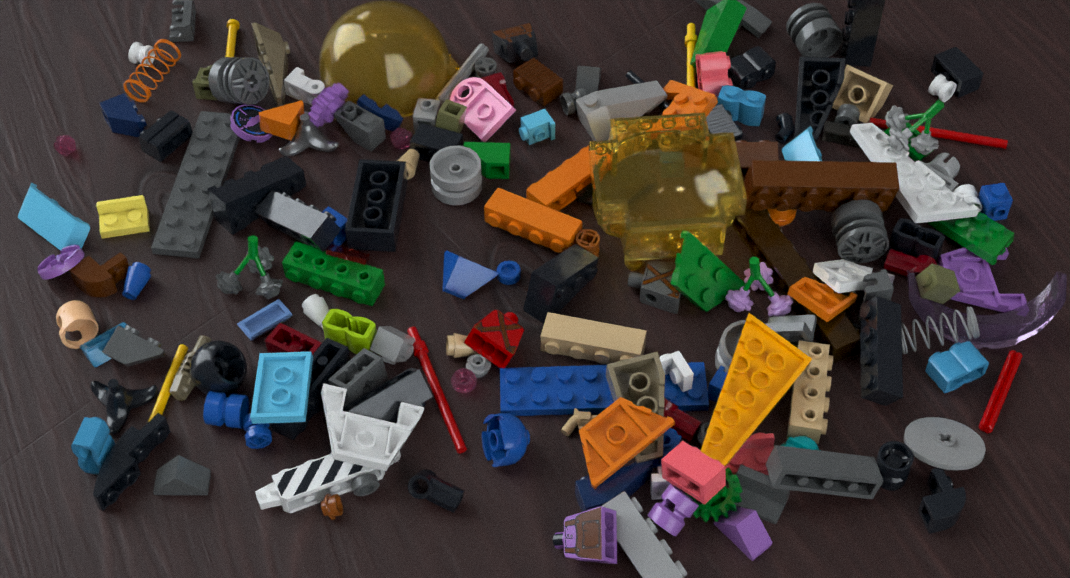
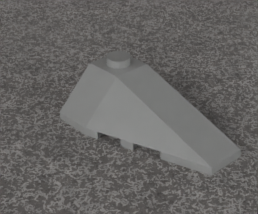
[576,81,667,146]

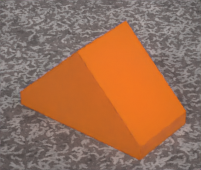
[259,100,304,140]

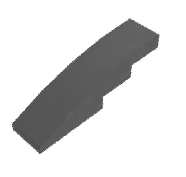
[695,0,772,39]

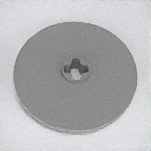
[904,417,986,470]

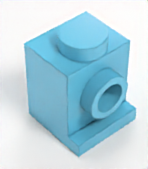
[519,109,555,145]

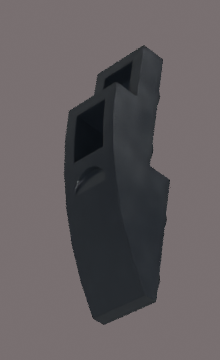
[93,413,171,512]

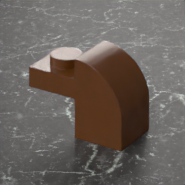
[69,252,129,298]

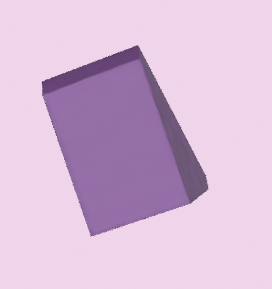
[714,506,772,561]

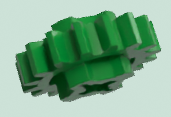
[685,468,743,522]

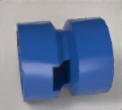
[203,391,249,429]

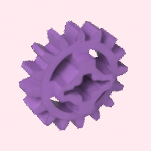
[308,83,349,128]

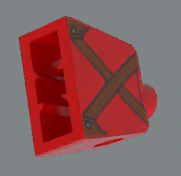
[464,310,524,369]

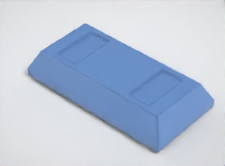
[237,299,293,341]

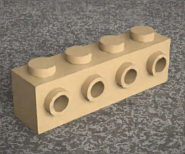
[787,340,833,444]

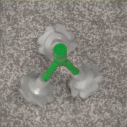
[885,100,944,155]

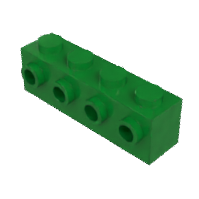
[282,242,385,306]

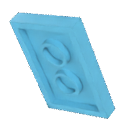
[250,351,313,424]

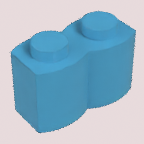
[717,85,766,126]
[925,341,989,393]
[71,417,115,475]

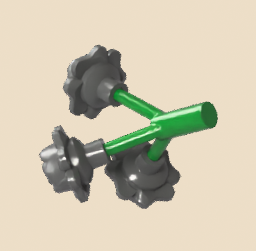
[215,235,283,299]

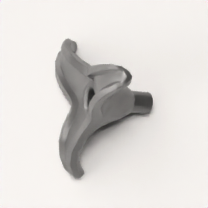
[278,111,339,156]

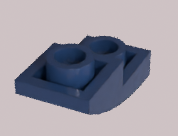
[356,94,404,132]

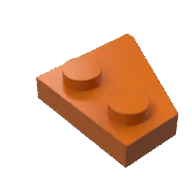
[788,277,858,322]

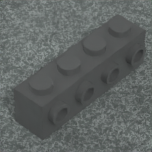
[766,445,883,499]

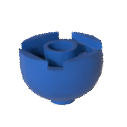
[481,413,530,467]

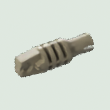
[169,335,212,400]

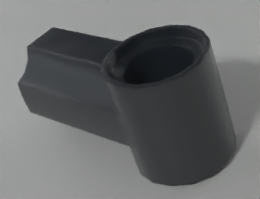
[408,469,465,513]

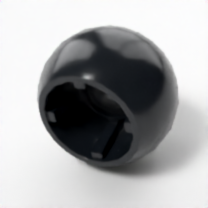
[190,340,247,395]

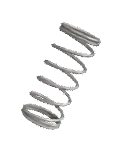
[901,306,980,355]

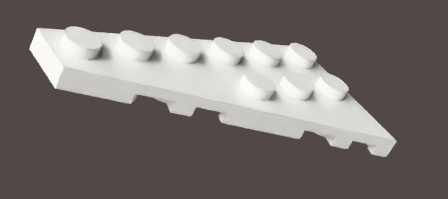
[850,123,980,224]

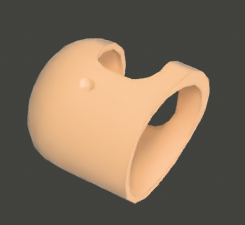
[56,300,99,349]

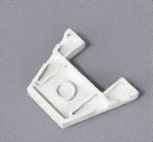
[321,384,424,471]

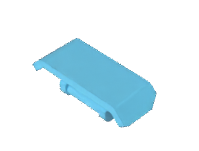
[781,126,822,161]
[18,183,90,250]

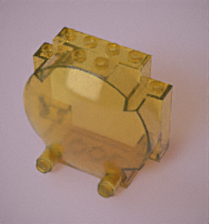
[589,113,747,271]

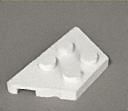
[813,259,895,293]

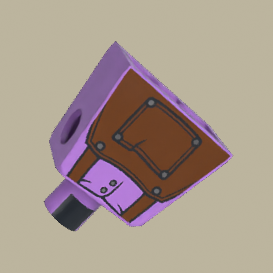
[553,506,617,564]

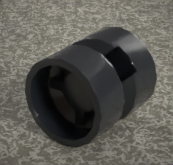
[876,441,914,491]

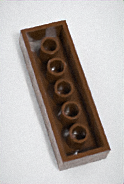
[743,160,899,212]

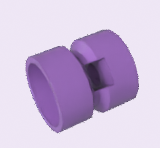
[647,484,699,536]

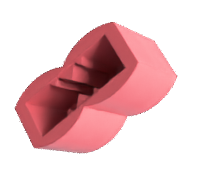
[696,51,733,99]

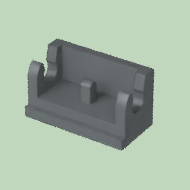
[169,0,196,42]
[856,269,894,323]

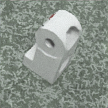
[284,67,325,106]

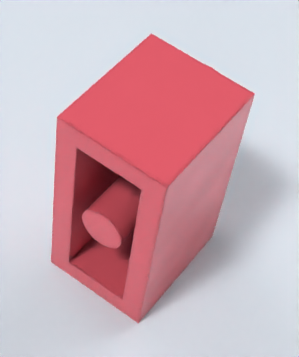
[661,441,726,505]

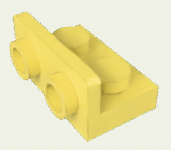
[96,195,150,239]

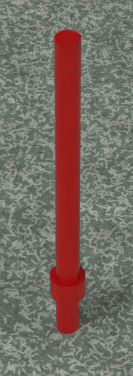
[869,117,1008,149]
[407,327,467,453]

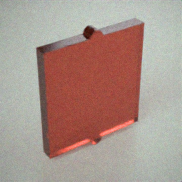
[326,244,370,265]

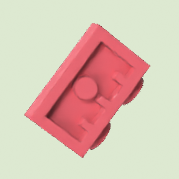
[725,432,775,475]

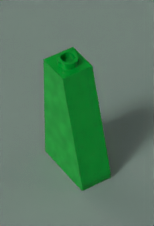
[690,0,747,68]

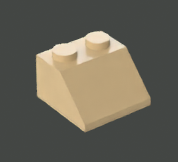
[832,65,893,123]

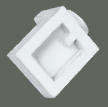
[660,351,694,392]

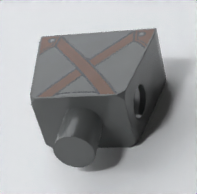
[628,261,682,314]

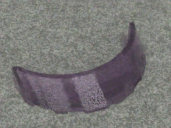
[907,270,1067,349]

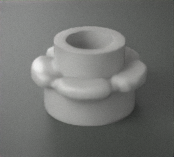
[466,354,491,378]

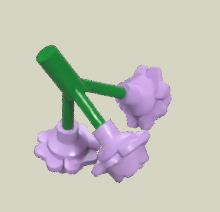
[725,257,793,316]

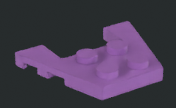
[937,247,1030,317]

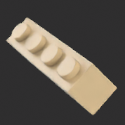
[541,312,647,364]

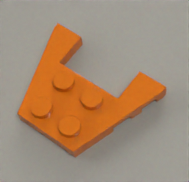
[636,80,718,138]

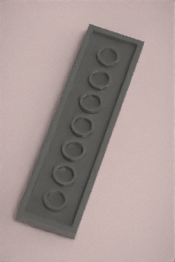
[151,111,240,258]

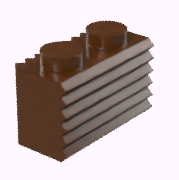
[513,57,563,106]

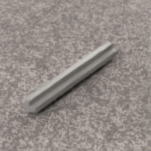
[436,43,489,105]

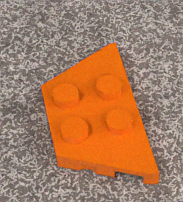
[579,397,675,489]

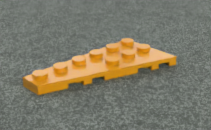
[700,313,812,467]

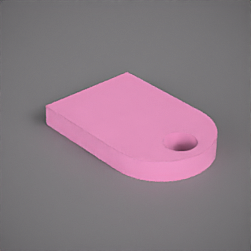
[450,77,516,142]

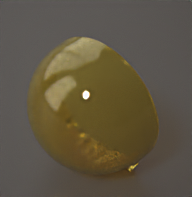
[319,0,460,117]

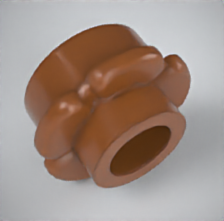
[321,493,343,520]

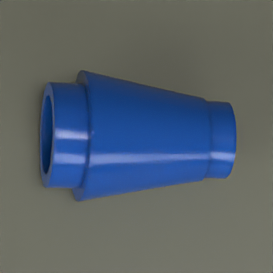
[122,262,151,300]

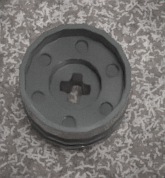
[786,3,844,58]
[208,57,270,105]
[831,199,889,264]

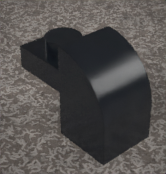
[918,468,966,534]

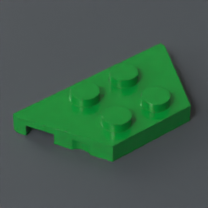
[928,212,1014,265]
[671,230,746,312]

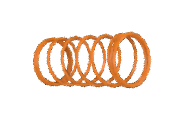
[123,39,181,102]

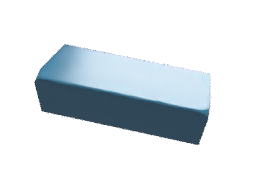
[80,322,127,367]

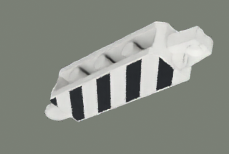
[255,451,401,513]

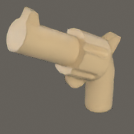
[561,408,597,436]

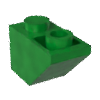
[464,142,511,179]

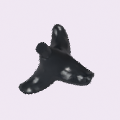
[90,379,158,434]

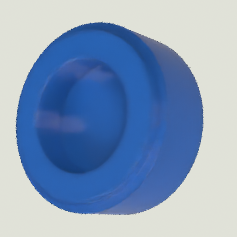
[497,261,521,285]

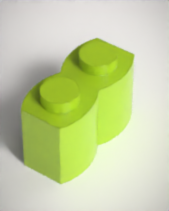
[322,309,377,354]

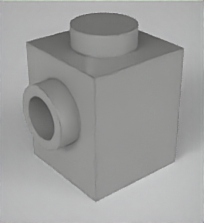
[413,98,441,133]
[370,326,415,365]

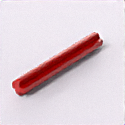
[978,350,1023,433]

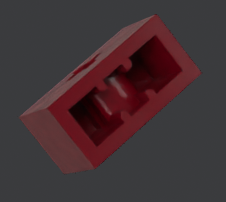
[265,323,322,355]

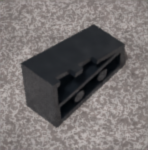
[523,244,599,324]

